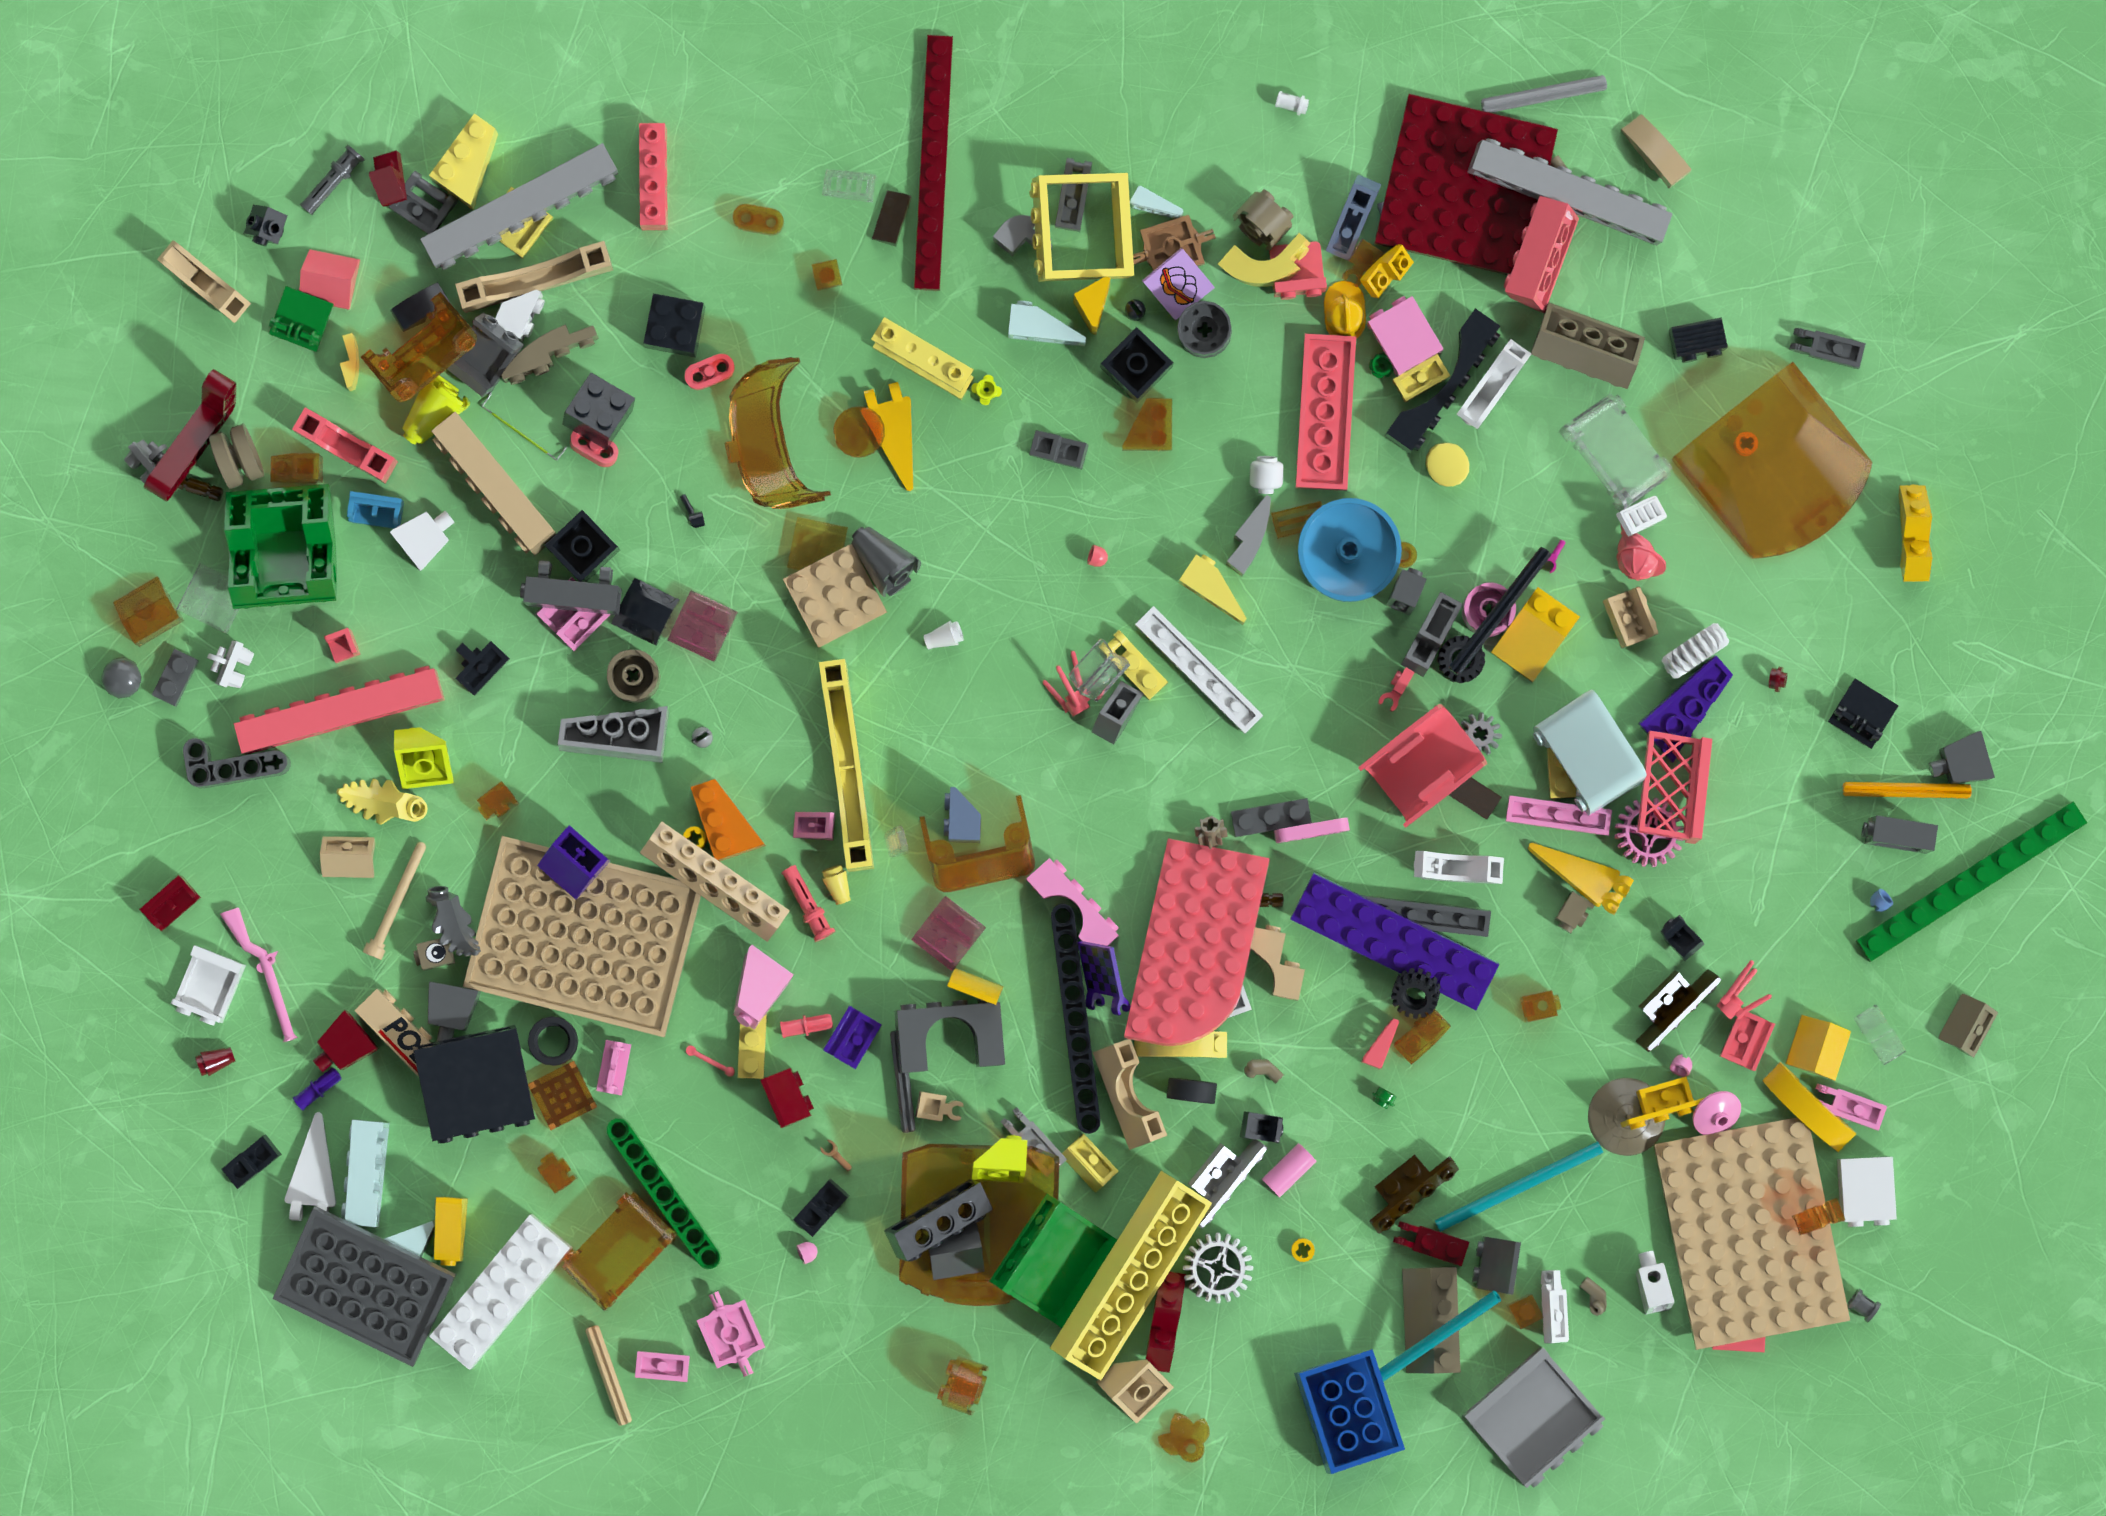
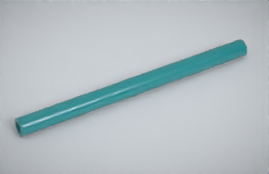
[1434,1141,1603,1232]
[1379,1290,1501,1382]

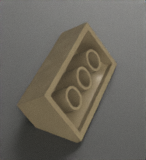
[1531,303,1645,389]
[1402,1267,1461,1373]

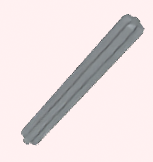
[1481,75,1607,113]

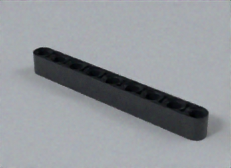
[1051,904,1101,1134]

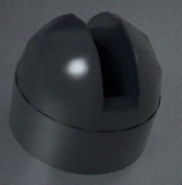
[1125,299,1146,321]

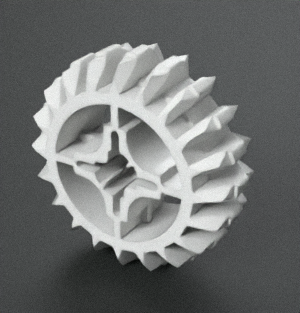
[1662,623,1729,678]
[1183,1233,1253,1303]

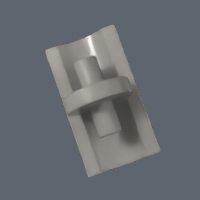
[124,440,169,484]

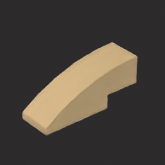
[1621,114,1692,188]

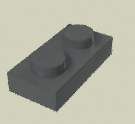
[152,649,199,707]

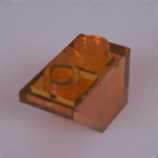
[270,453,323,483]

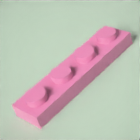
[1505,795,1612,836]

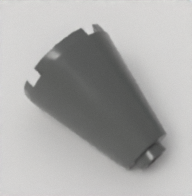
[851,527,921,597]

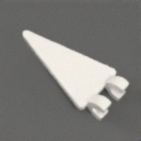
[284,1112,336,1221]

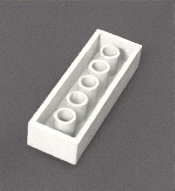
[429,1214,573,1370]

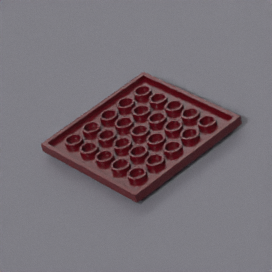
[1374,94,1558,275]

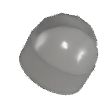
[692,727,713,748]

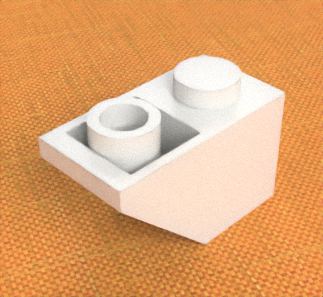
[495,290,545,342]

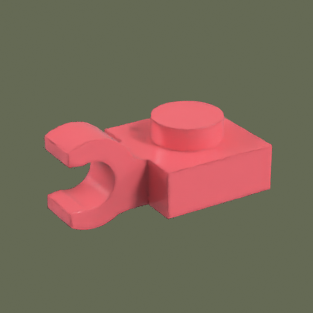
[1378,667,1415,712]

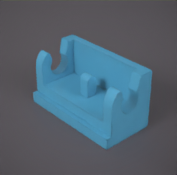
[347,491,404,529]

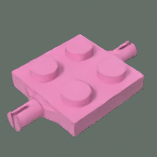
[697,1291,765,1377]

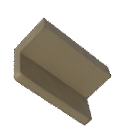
[1939,994,1998,1058]

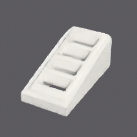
[1616,496,1667,537]

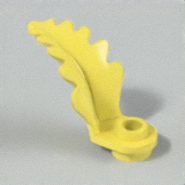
[336,779,427,825]

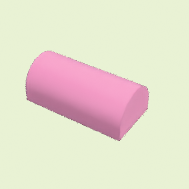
[1262,1143,1317,1198]

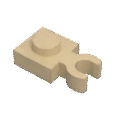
[915,1091,963,1122]

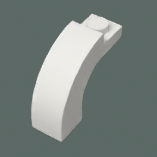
[1414,851,1504,884]

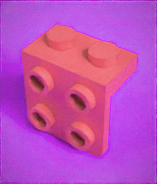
[1269,241,1327,300]

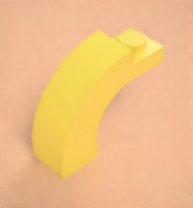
[1218,233,1310,287]
[1134,1031,1227,1058]

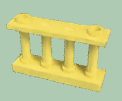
[871,317,974,400]

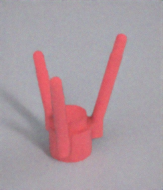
[1042,651,1091,717]
[1717,960,1772,1019]

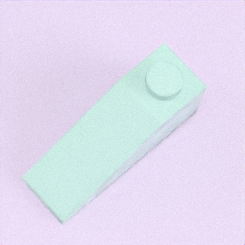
[1008,301,1086,346]

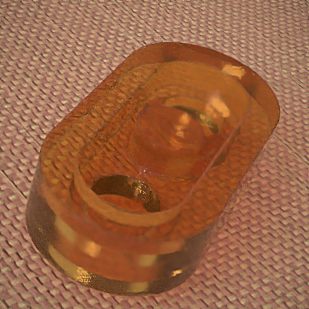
[733,204,784,236]

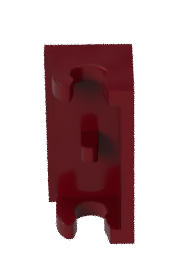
[139,875,201,932]

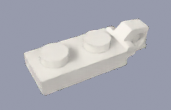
[1541,1270,1569,1343]

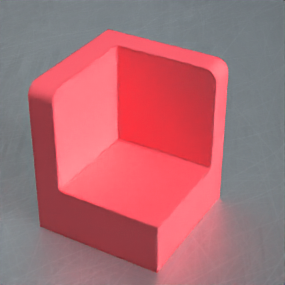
[324,628,361,664]

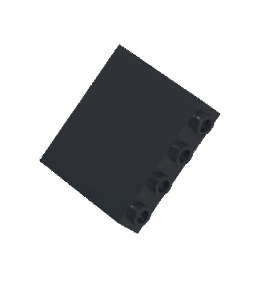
[412,1025,535,1144]

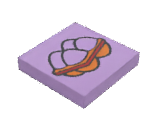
[1142,247,1215,320]

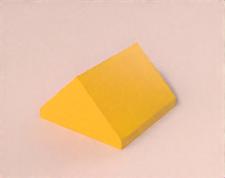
[1073,276,1111,335]
[1785,1015,1851,1081]

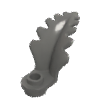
[426,886,481,956]

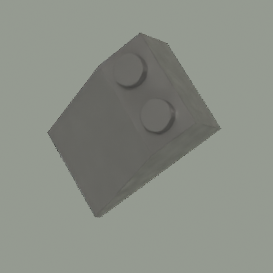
[1472,1236,1521,1295]

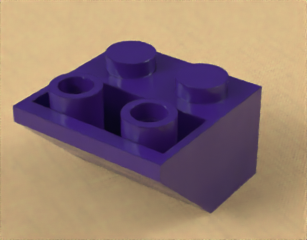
[537,825,610,900]

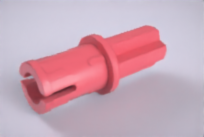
[780,1014,833,1038]

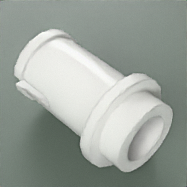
[1275,91,1309,116]

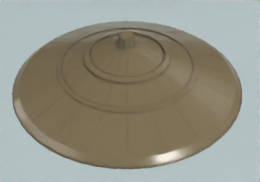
[1588,1078,1665,1156]

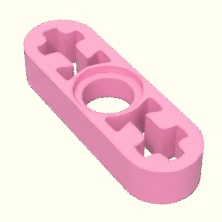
[1274,818,1350,843]

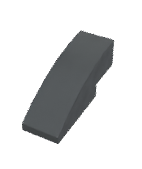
[1401,592,1463,677]

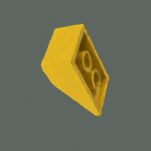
[1491,587,1580,682]

